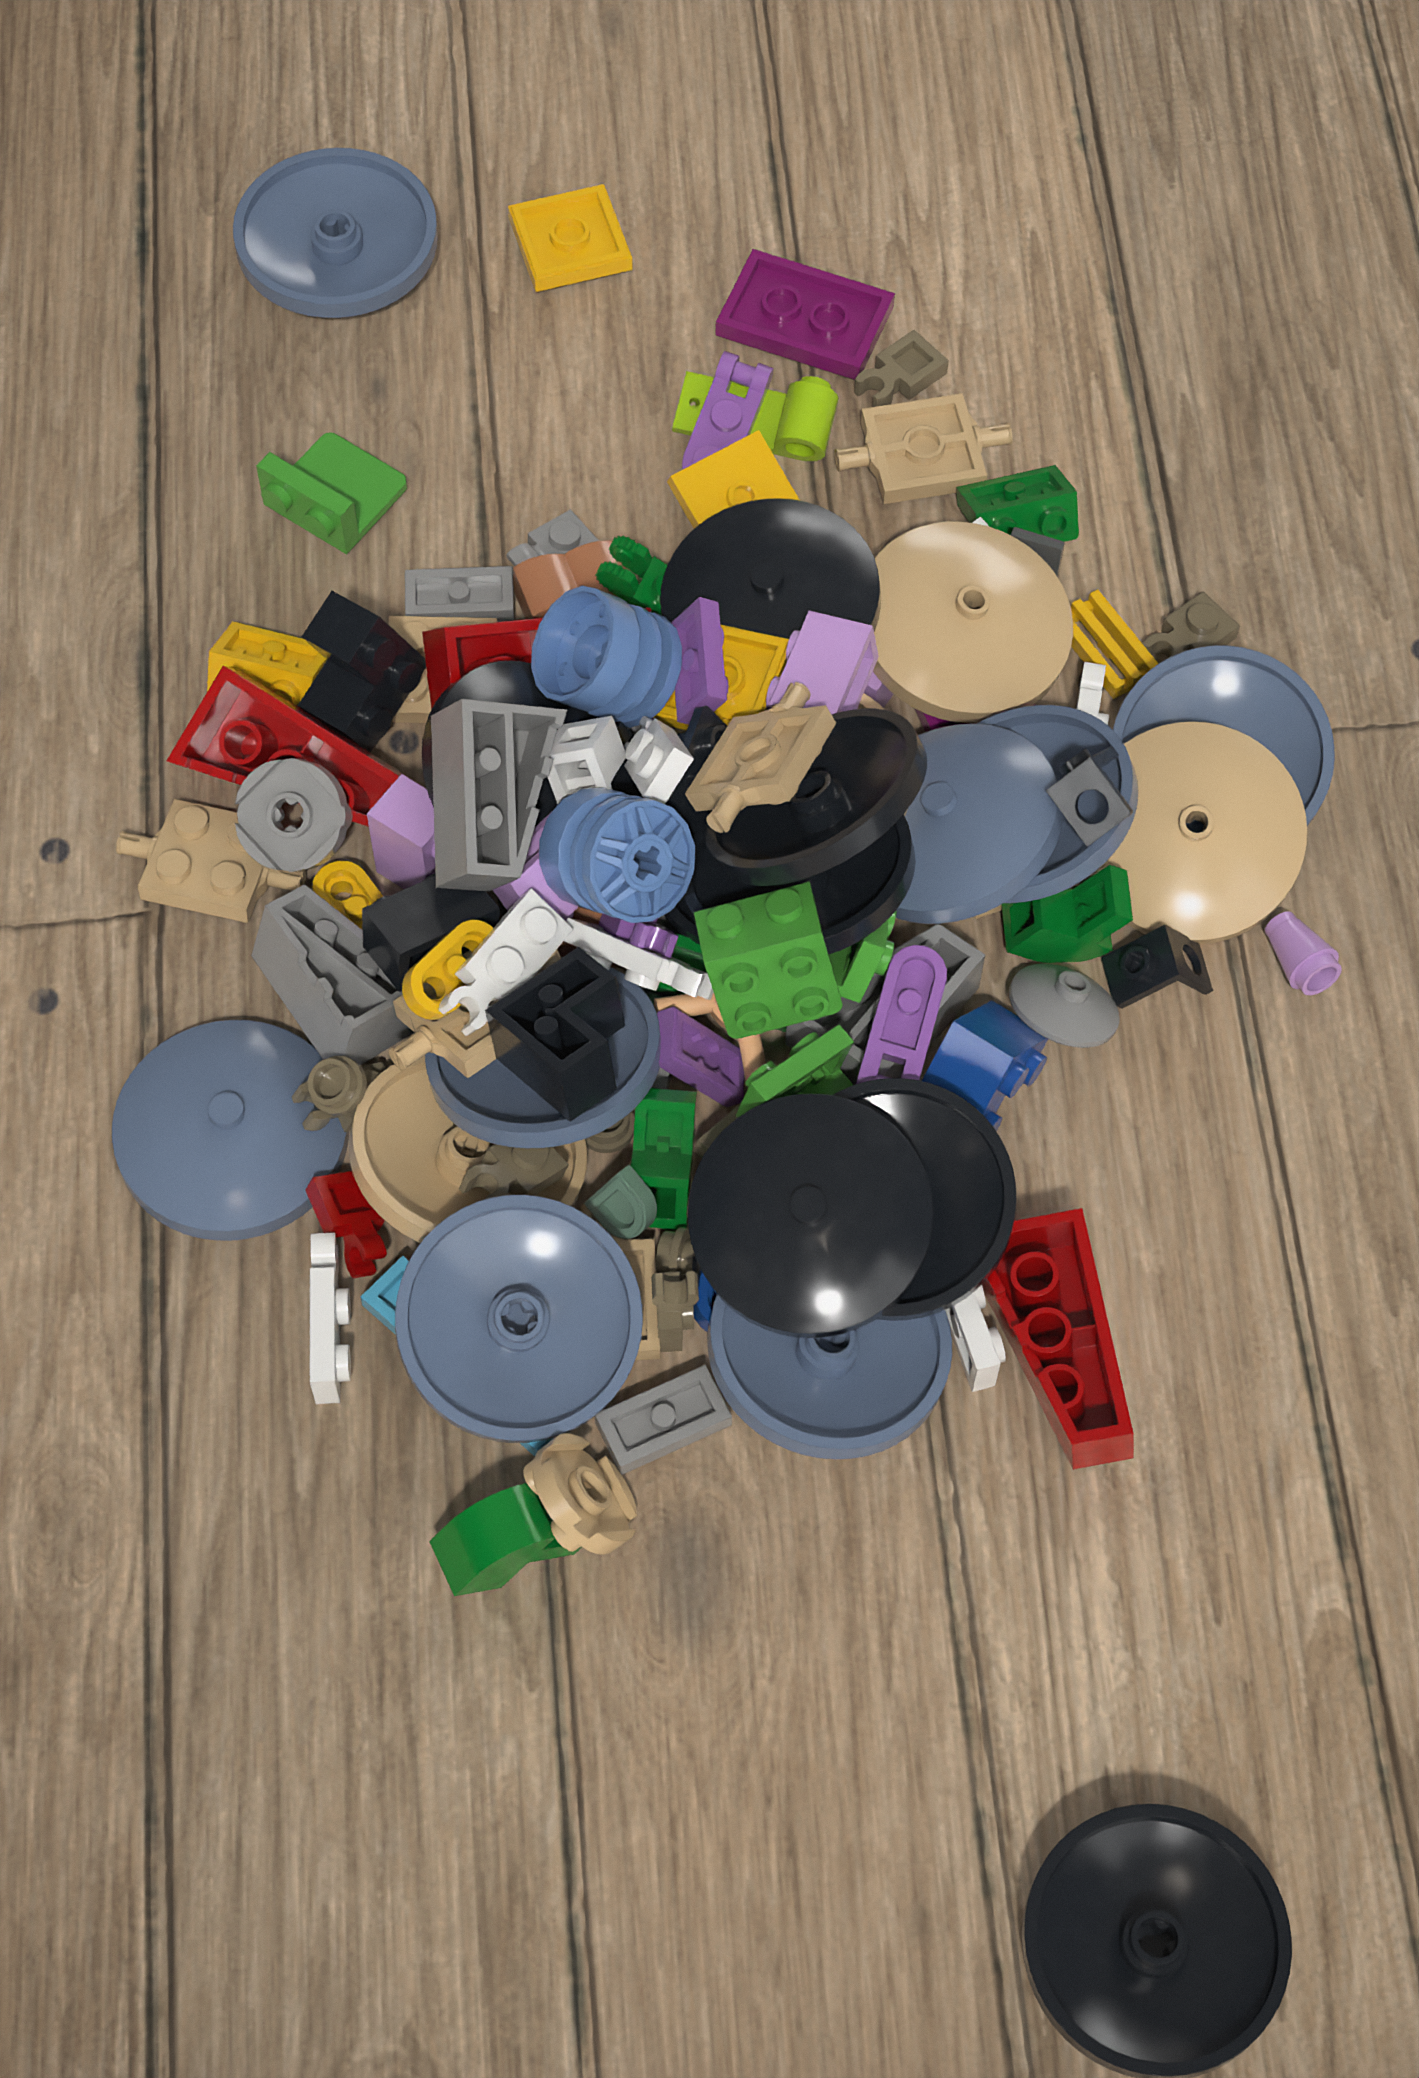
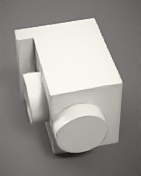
[548,716,625,804]

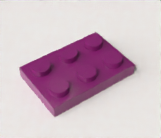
[715,249,895,380]

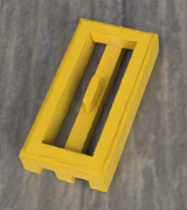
[1071,589,1159,699]

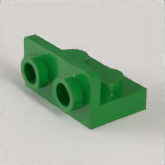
[956,465,1079,542]

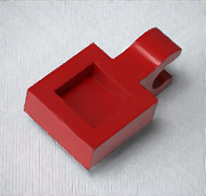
[305,1171,387,1279]

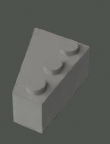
[431,699,567,891]
[251,884,414,1065]
[785,924,985,1085]

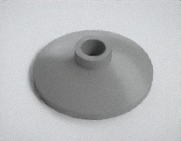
[1009,964,1120,1048]

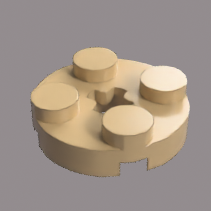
[523,1433,637,1555]

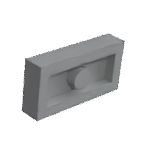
[405,566,514,622]
[595,1365,732,1475]

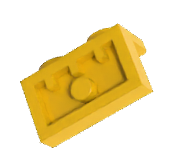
[207,621,327,707]

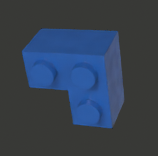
[922,1000,1048,1132]

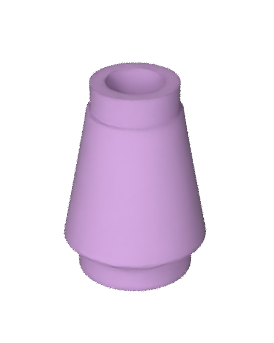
[1265,911,1342,995]

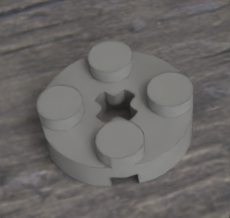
[235,758,353,872]

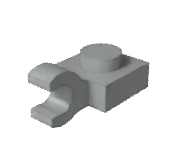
[507,509,599,572]

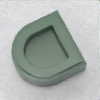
[584,1165,657,1239]

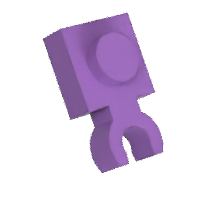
[598,913,679,958]

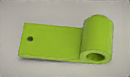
[672,371,839,461]

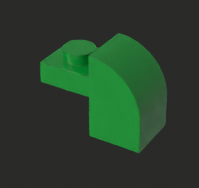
[1002,865,1133,963]
[630,1088,697,1230]
[429,1483,582,1596]

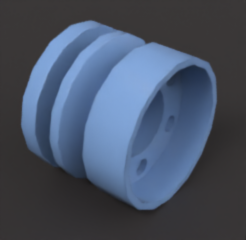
[531,586,682,728]
[539,787,695,923]

